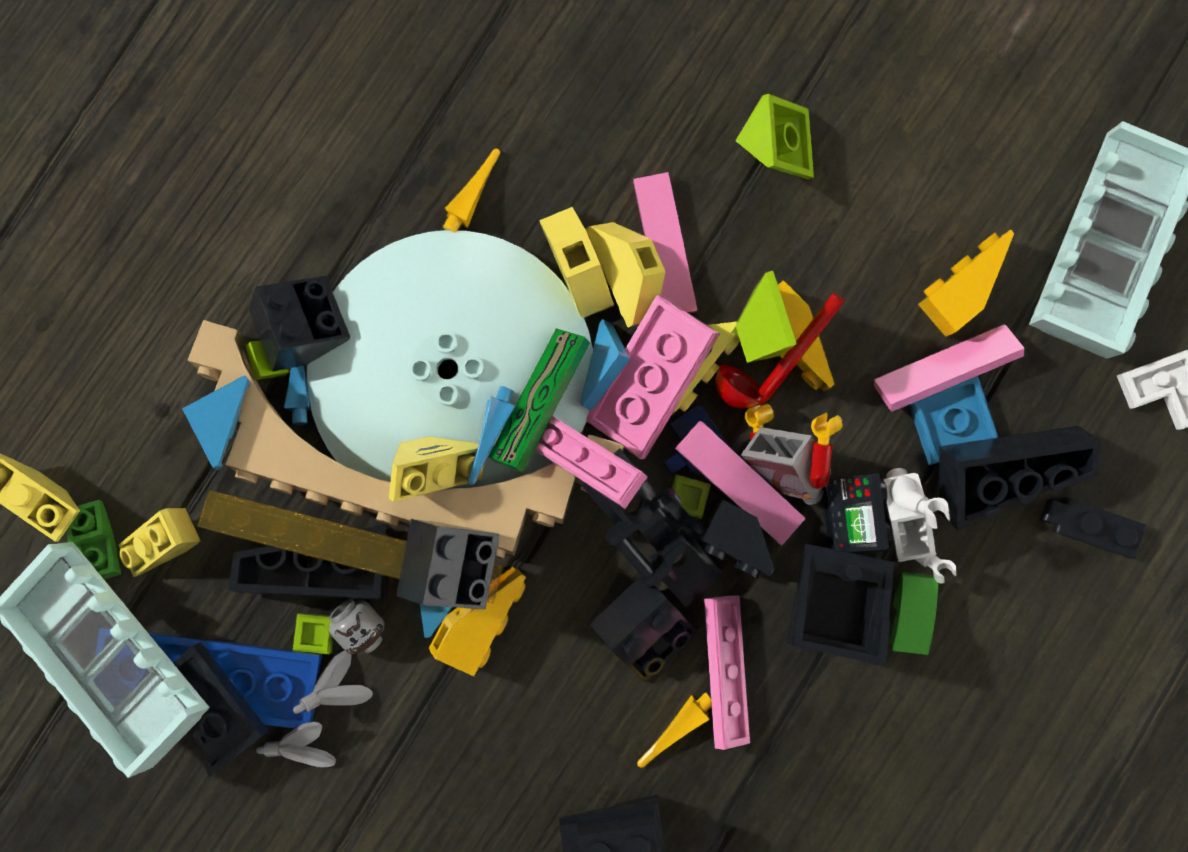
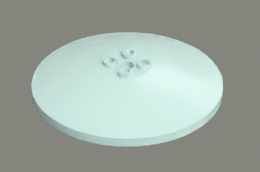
[307,230,593,489]

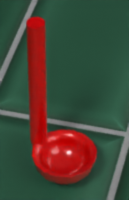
[715,293,845,409]

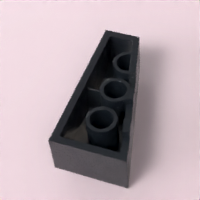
[939,426,1101,530]
[229,523,393,601]

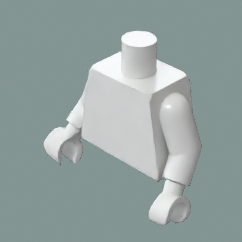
[883,468,956,583]

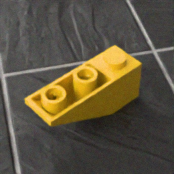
[918,230,1014,337]
[778,281,834,392]
[428,567,526,676]

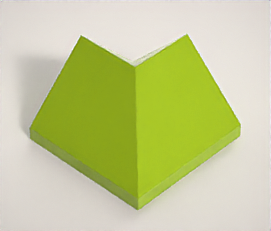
[736,94,814,179]
[731,271,797,363]

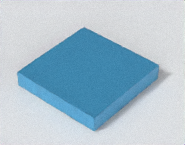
[909,376,998,465]

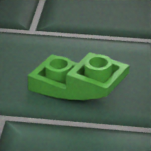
[66,500,121,579]
[889,572,938,655]

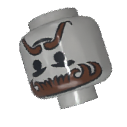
[329,599,384,654]

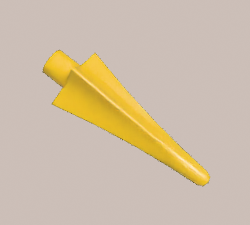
[443,148,500,233]
[637,692,712,768]

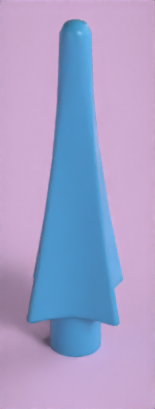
[284,365,311,425]
[468,386,515,485]

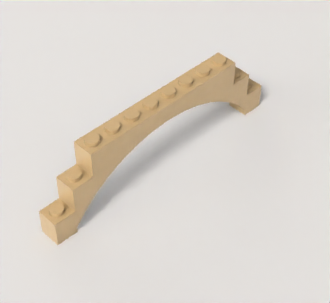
[188,320,624,559]

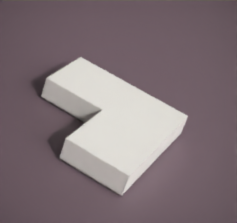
[1117,350,1188,430]

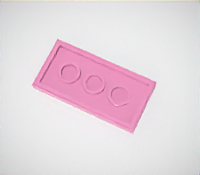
[586,295,720,459]

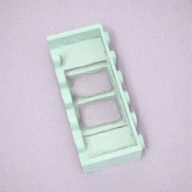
[1029,121,1188,359]
[0,542,210,778]

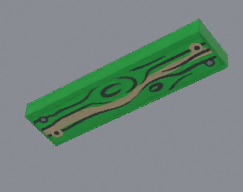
[488,328,590,473]

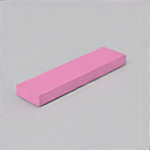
[633,172,697,314]
[874,324,1025,412]
[535,416,647,509]
[675,421,806,545]
[704,595,750,750]

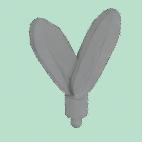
[293,651,373,714]
[256,722,336,767]

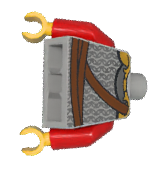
[741,404,842,505]

